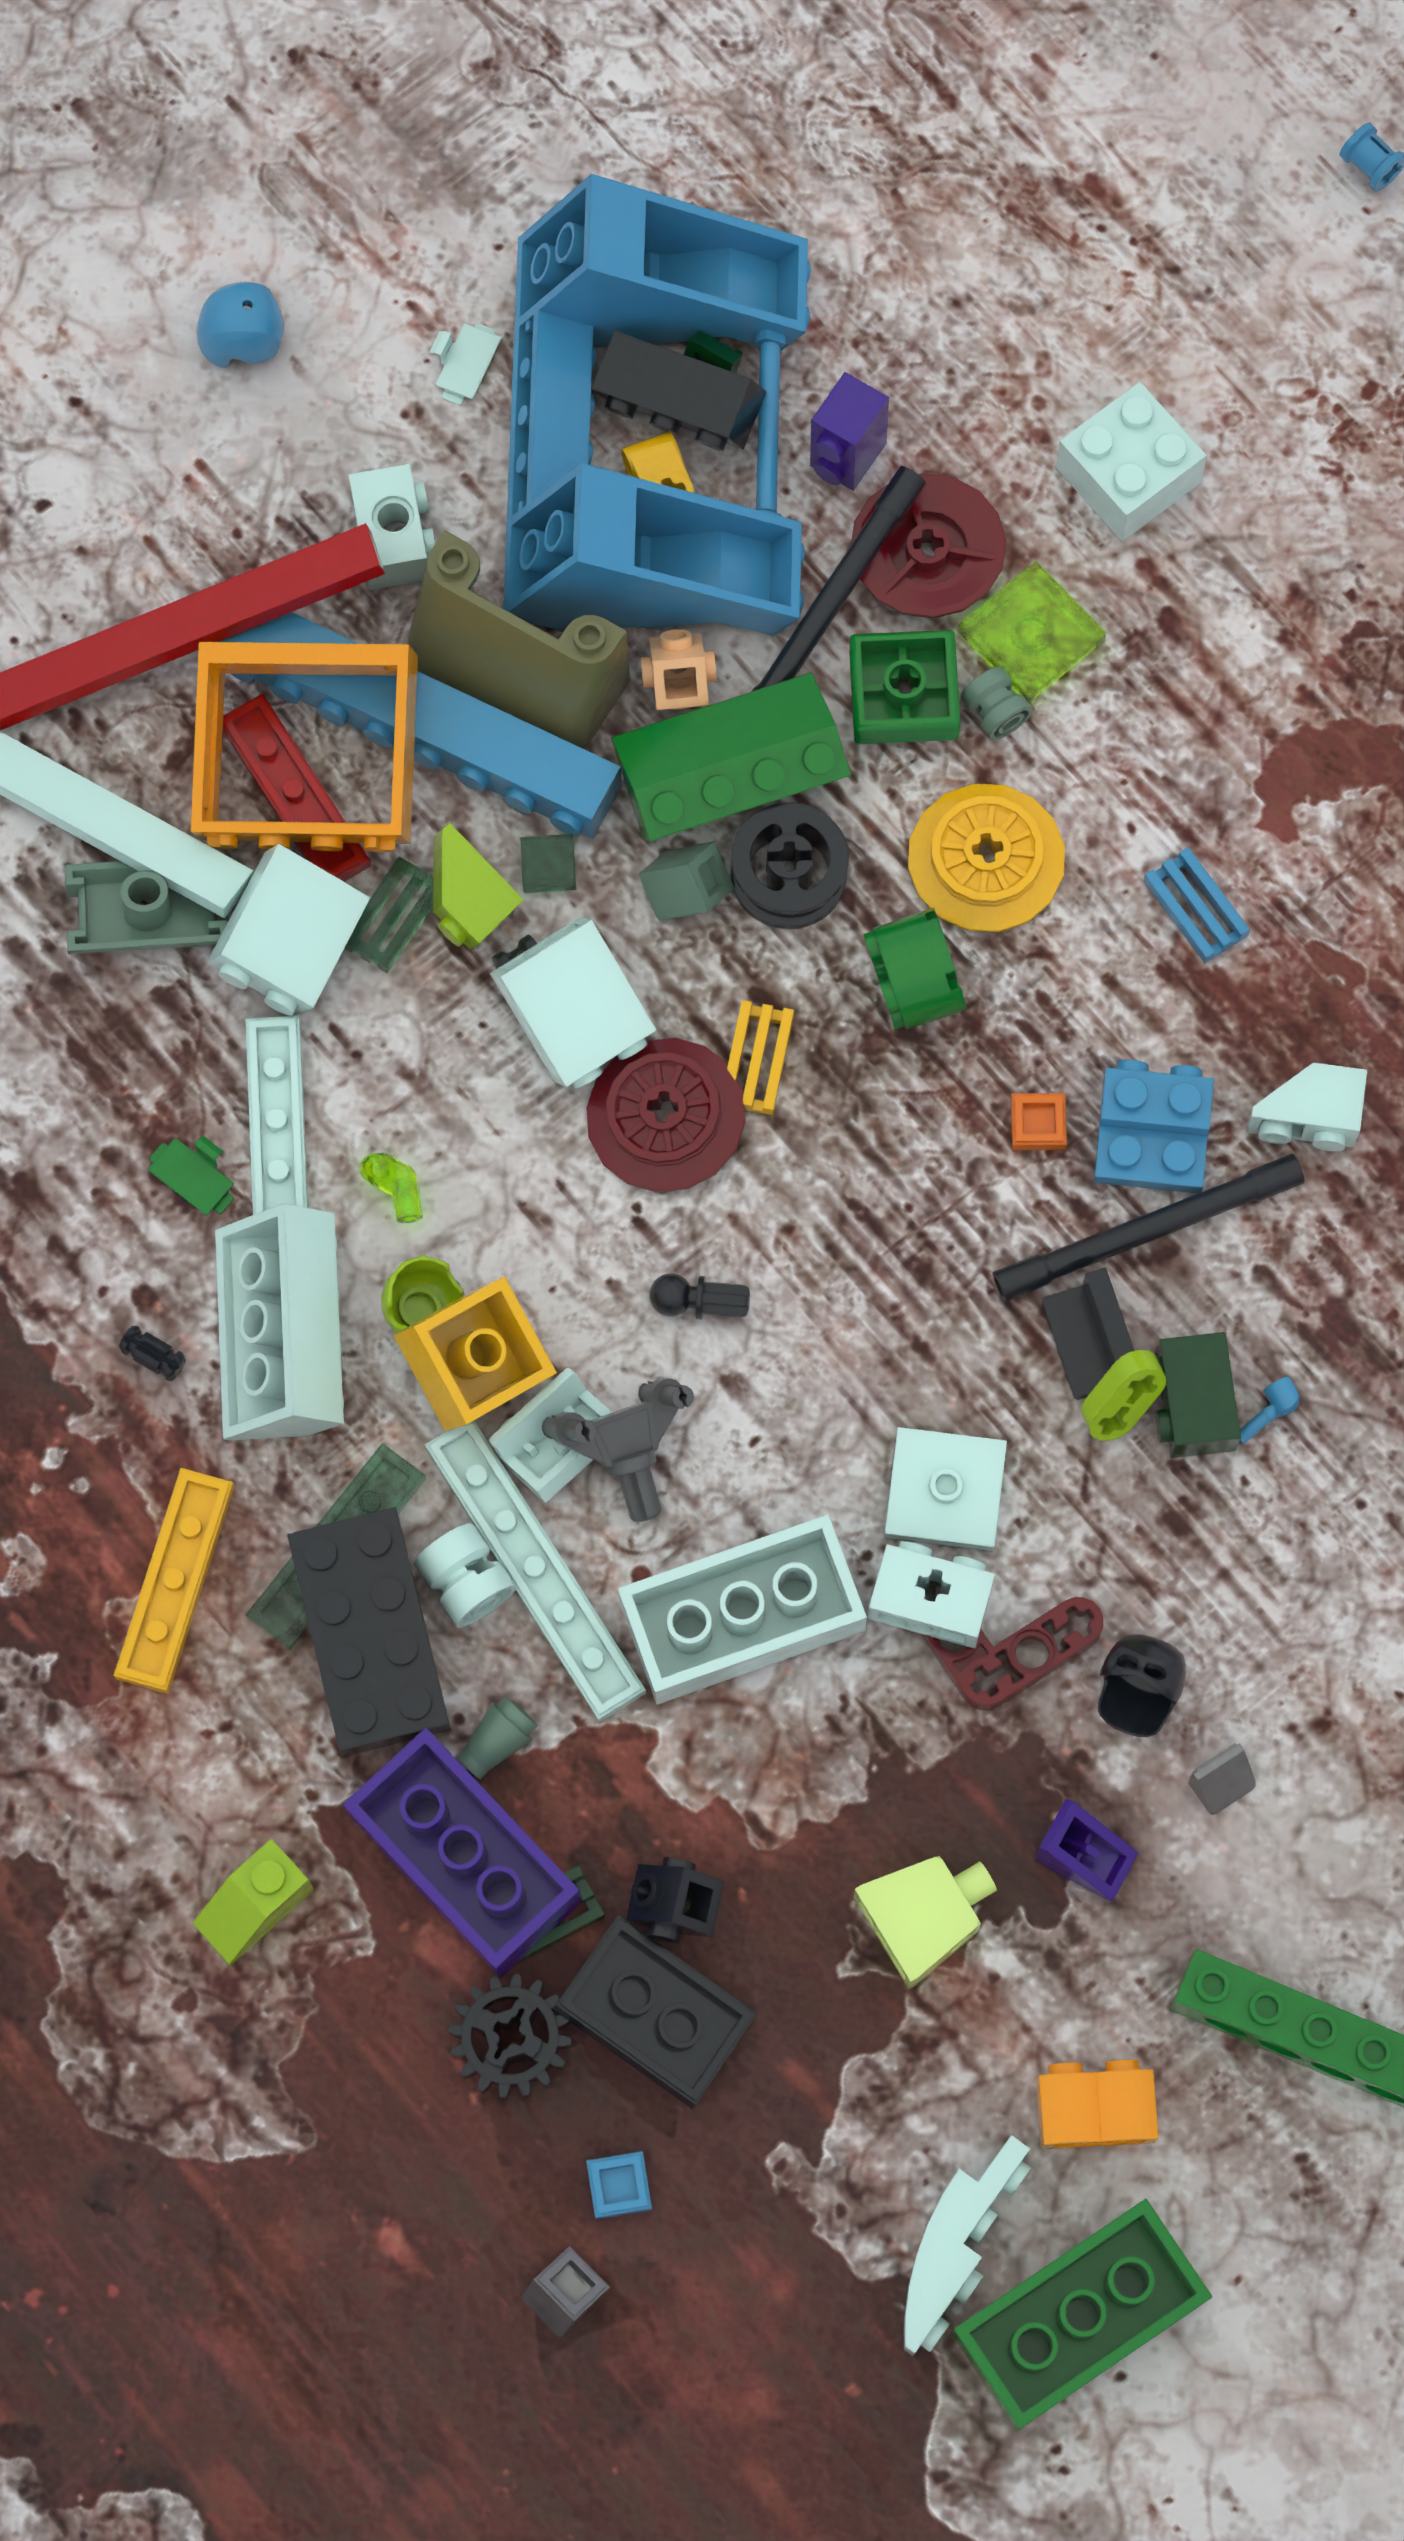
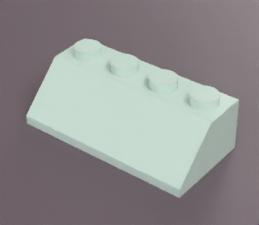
[215,1203,344,1441]

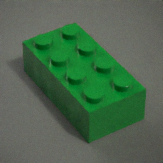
[951,2198,1213,2432]

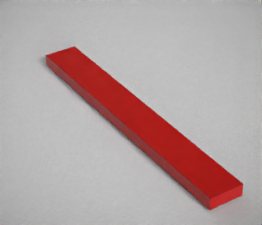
[0,523,385,731]

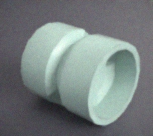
[414,1523,516,1628]

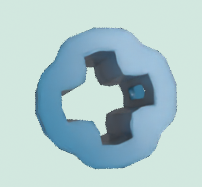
[1339,122,1404,192]

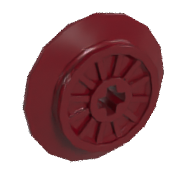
[851,473,1006,619]
[586,1038,746,1193]

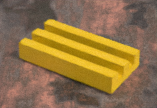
[727,1000,794,1115]

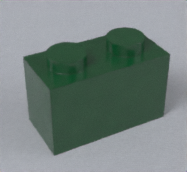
[1156,1332,1241,1458]

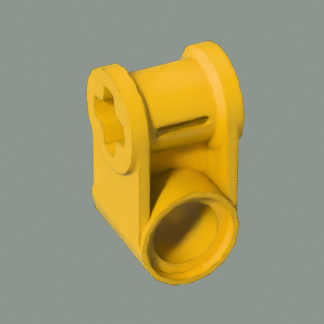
[621,431,694,493]

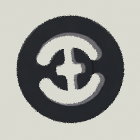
[731,802,849,929]

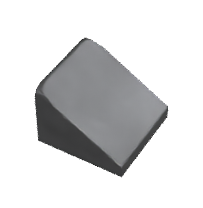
[1188,1743,1256,1815]
[521,2246,610,2337]

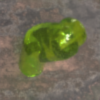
[360,1152,423,1223]

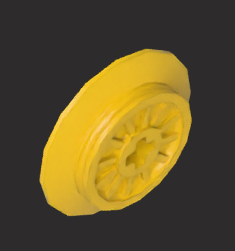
[908,784,1065,933]

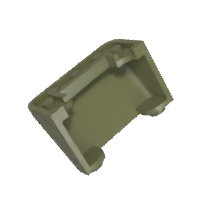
[407,530,630,749]

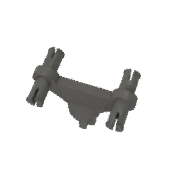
[542,1378,694,1522]

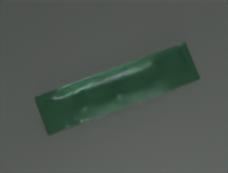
[245,1443,426,1651]

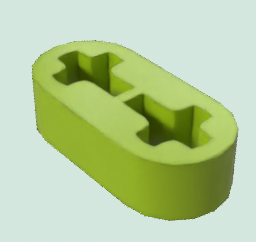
[1081,1350,1166,1441]

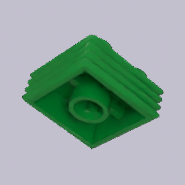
[849,630,960,744]

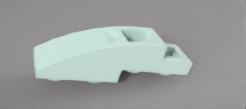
[904,2135,1031,2356]

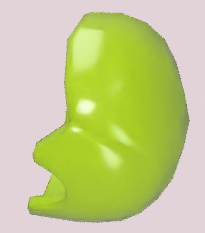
[381,1255,464,1333]

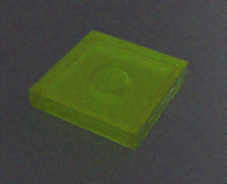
[958,561,1106,703]

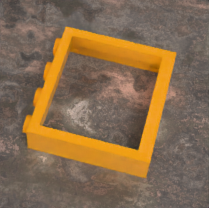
[191,642,418,852]

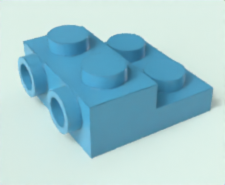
[1094,1060,1214,1193]

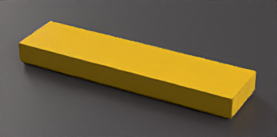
[114,1468,235,1694]

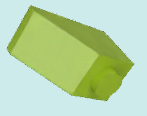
[433,822,524,950]
[193,1838,315,1966]

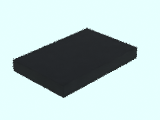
[552,1915,757,2109]

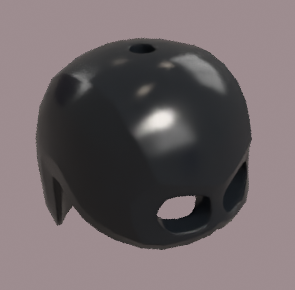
[1098,1634,1186,1737]

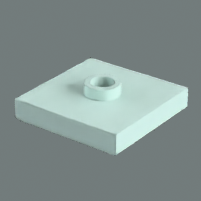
[884,1427,1007,1551]

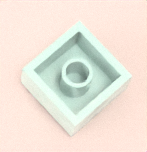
[1056,382,1207,542]

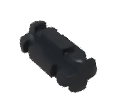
[119,1326,186,1381]

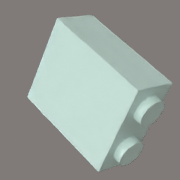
[207,844,370,1016]
[490,917,656,1088]

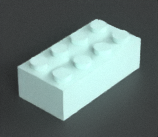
[618,1514,867,1705]

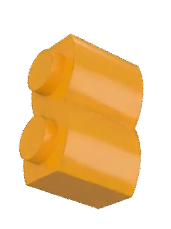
[1036,2060,1159,2149]

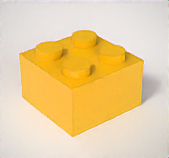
[393,1276,557,1432]

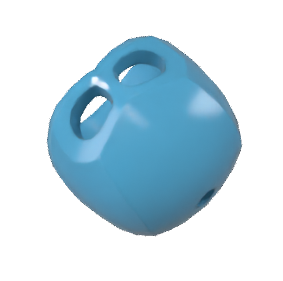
[196,282,284,368]

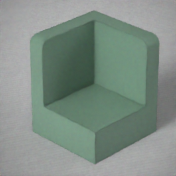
[638,841,734,921]

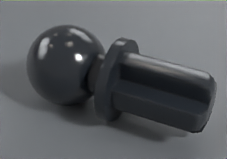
[649,1273,750,1319]

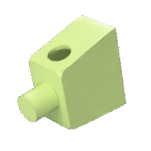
[854,1856,997,1989]

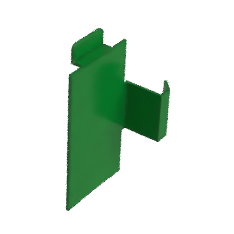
[148,1136,234,1216]

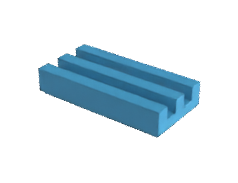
[1143,847,1250,964]

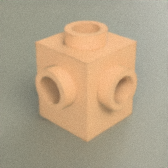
[640,629,717,710]

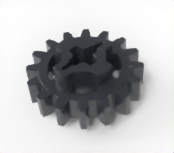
[448,1974,573,2100]

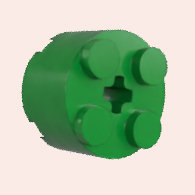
[863,908,967,1030]

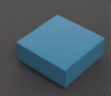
[586,2151,652,2220]

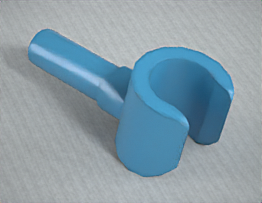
[1240,1377,1300,1444]

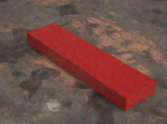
[223,693,371,882]

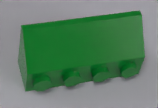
[611,672,851,841]

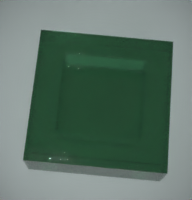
[520,834,576,893]

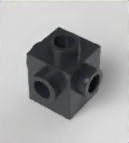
[626,1857,724,1943]

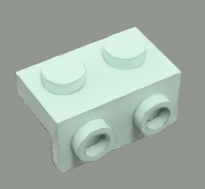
[489,1368,613,1503]

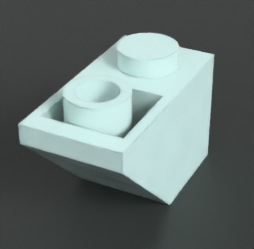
[1247,1063,1367,1151]

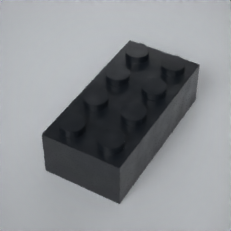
[287,1507,452,1757]

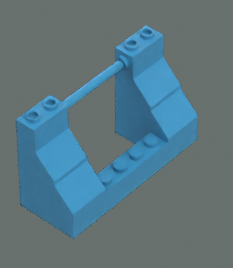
[503,174,811,636]

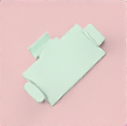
[429,323,502,405]

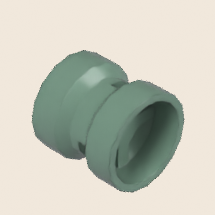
[960,666,1033,741]

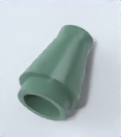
[456,1696,538,1780]

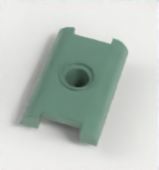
[65,861,228,955]

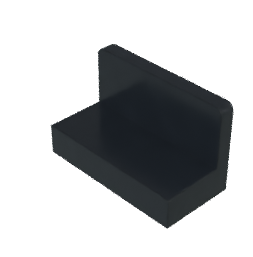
[1042,1267,1135,1400]

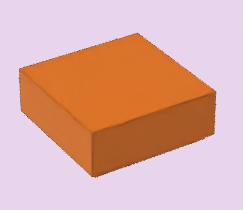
[1011,1093,1067,1151]

